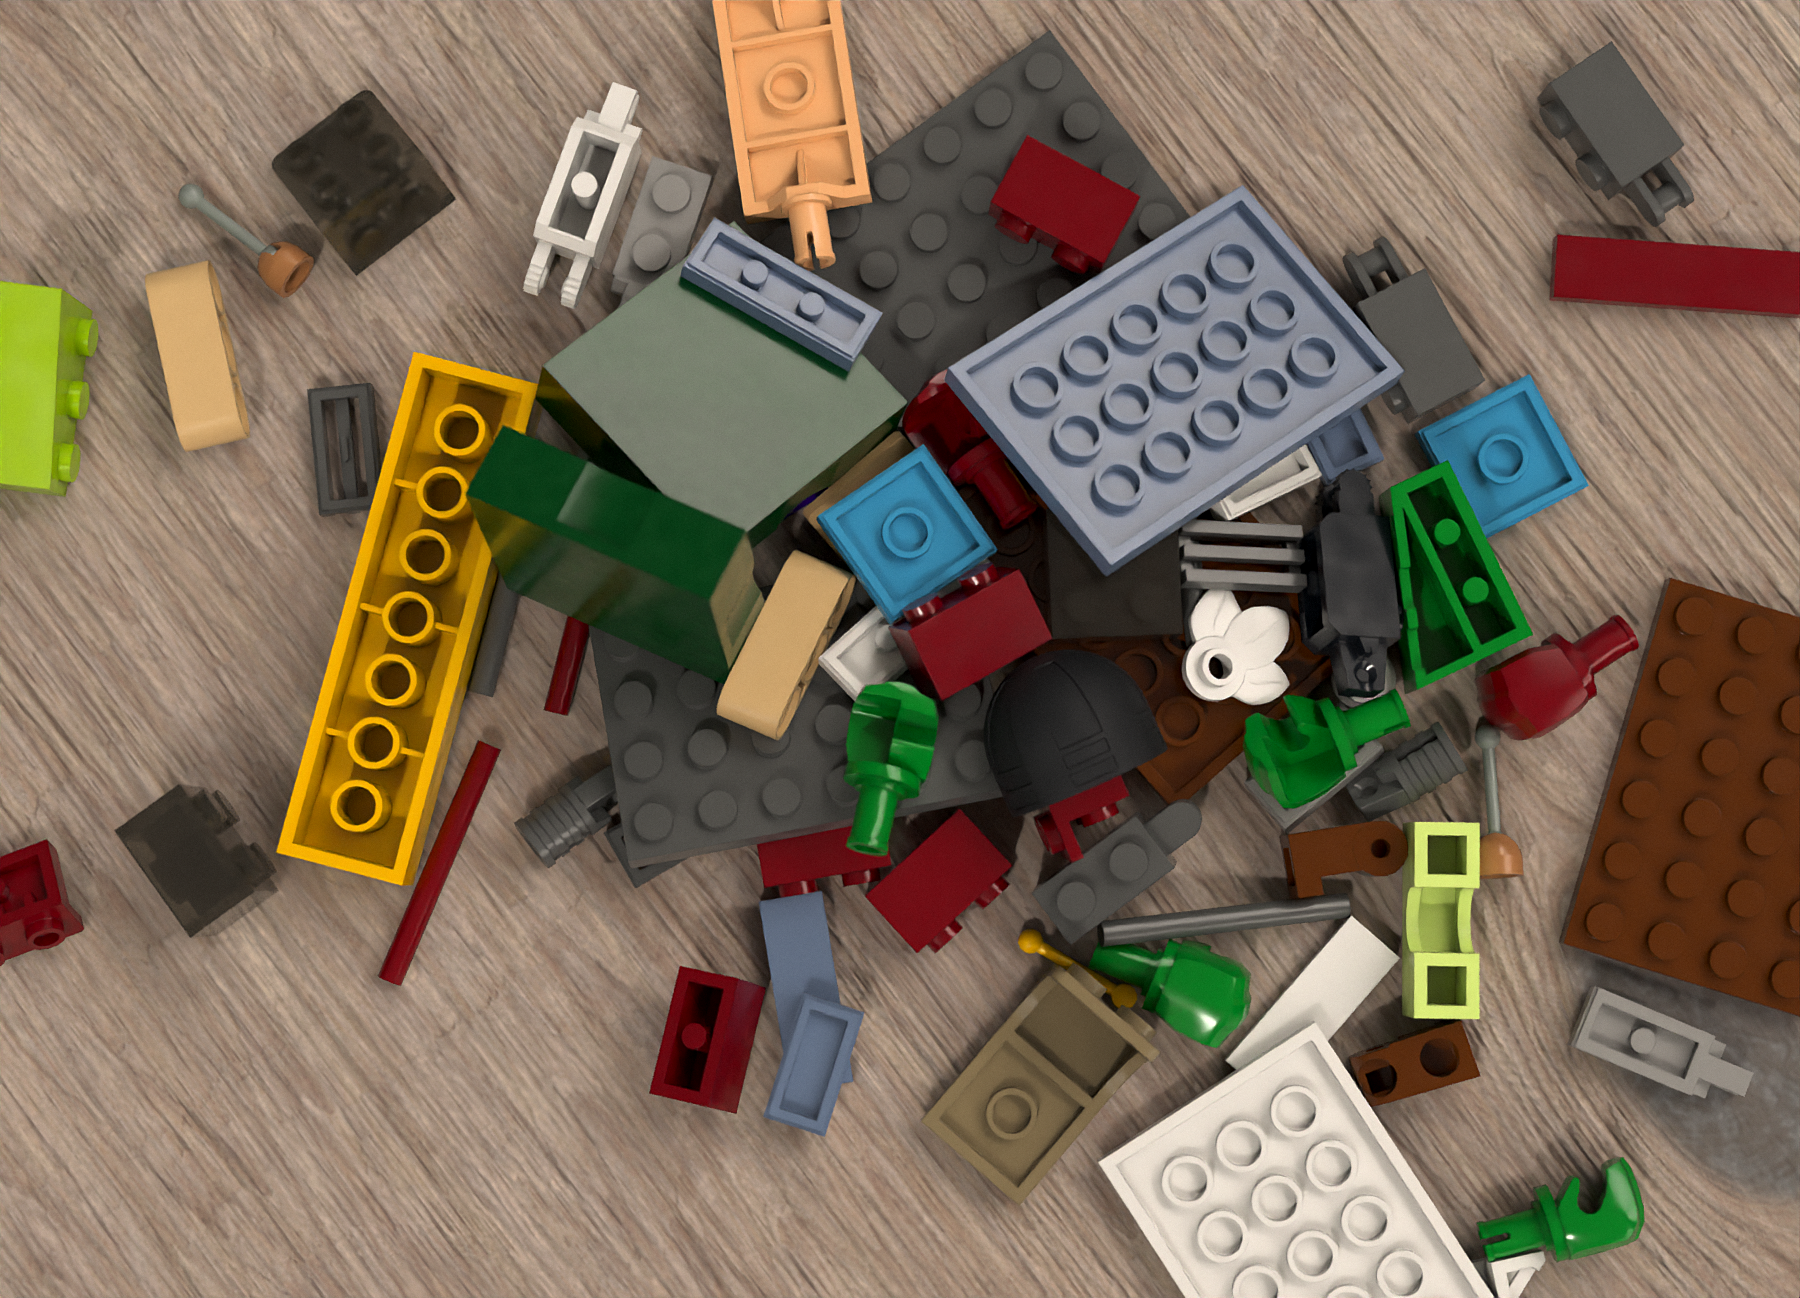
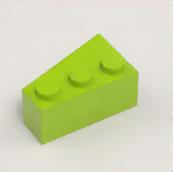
[0,281,98,497]

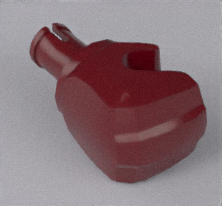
[902,369,1038,529]
[1474,615,1639,741]

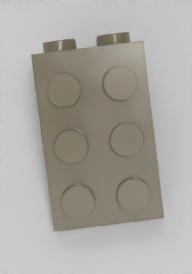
[921,962,1160,1206]

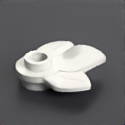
[1182,589,1290,705]

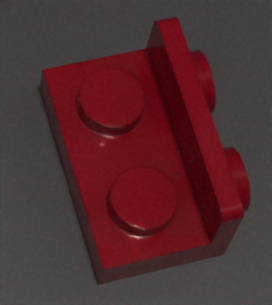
[1033,775,1129,863]
[0,839,84,966]

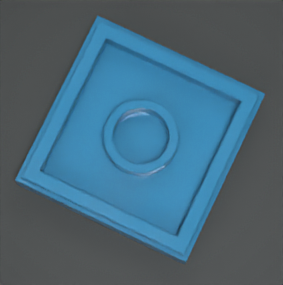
[1414,374,1589,538]
[816,444,998,625]

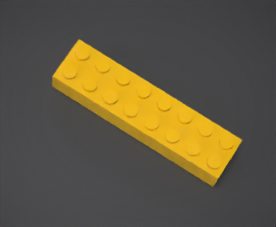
[276,352,543,886]

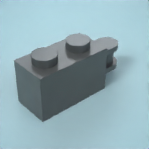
[1537,41,1694,227]
[1343,236,1485,424]
[1032,799,1202,945]

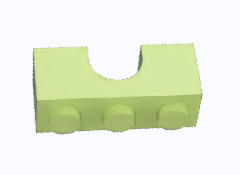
[1402,822,1480,1019]

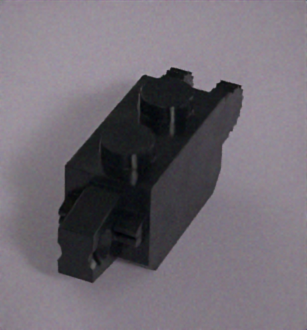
[1297,468,1404,698]

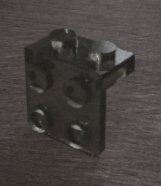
[272,90,456,276]

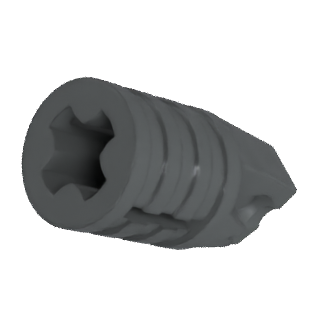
[1346,721,1468,822]
[514,764,618,869]

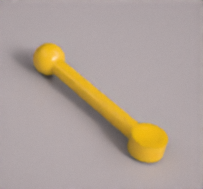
[1018,929,1137,1008]

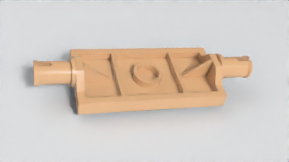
[712,0,872,271]

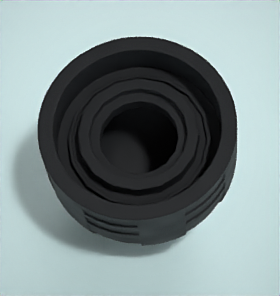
[983,650,1168,817]

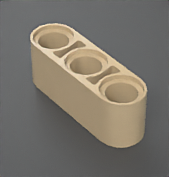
[145,260,250,452]
[717,550,856,741]

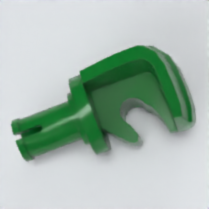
[843,681,939,856]
[1243,688,1411,809]
[1088,939,1252,1048]
[1476,1157,1645,1263]

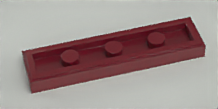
[1549,234,1800,319]

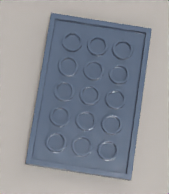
[944,185,1405,576]

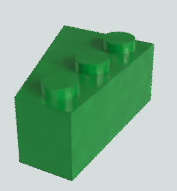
[1378,460,1533,694]

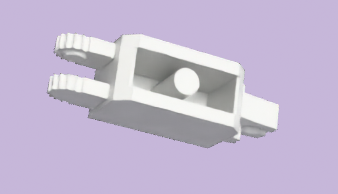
[523,82,642,309]

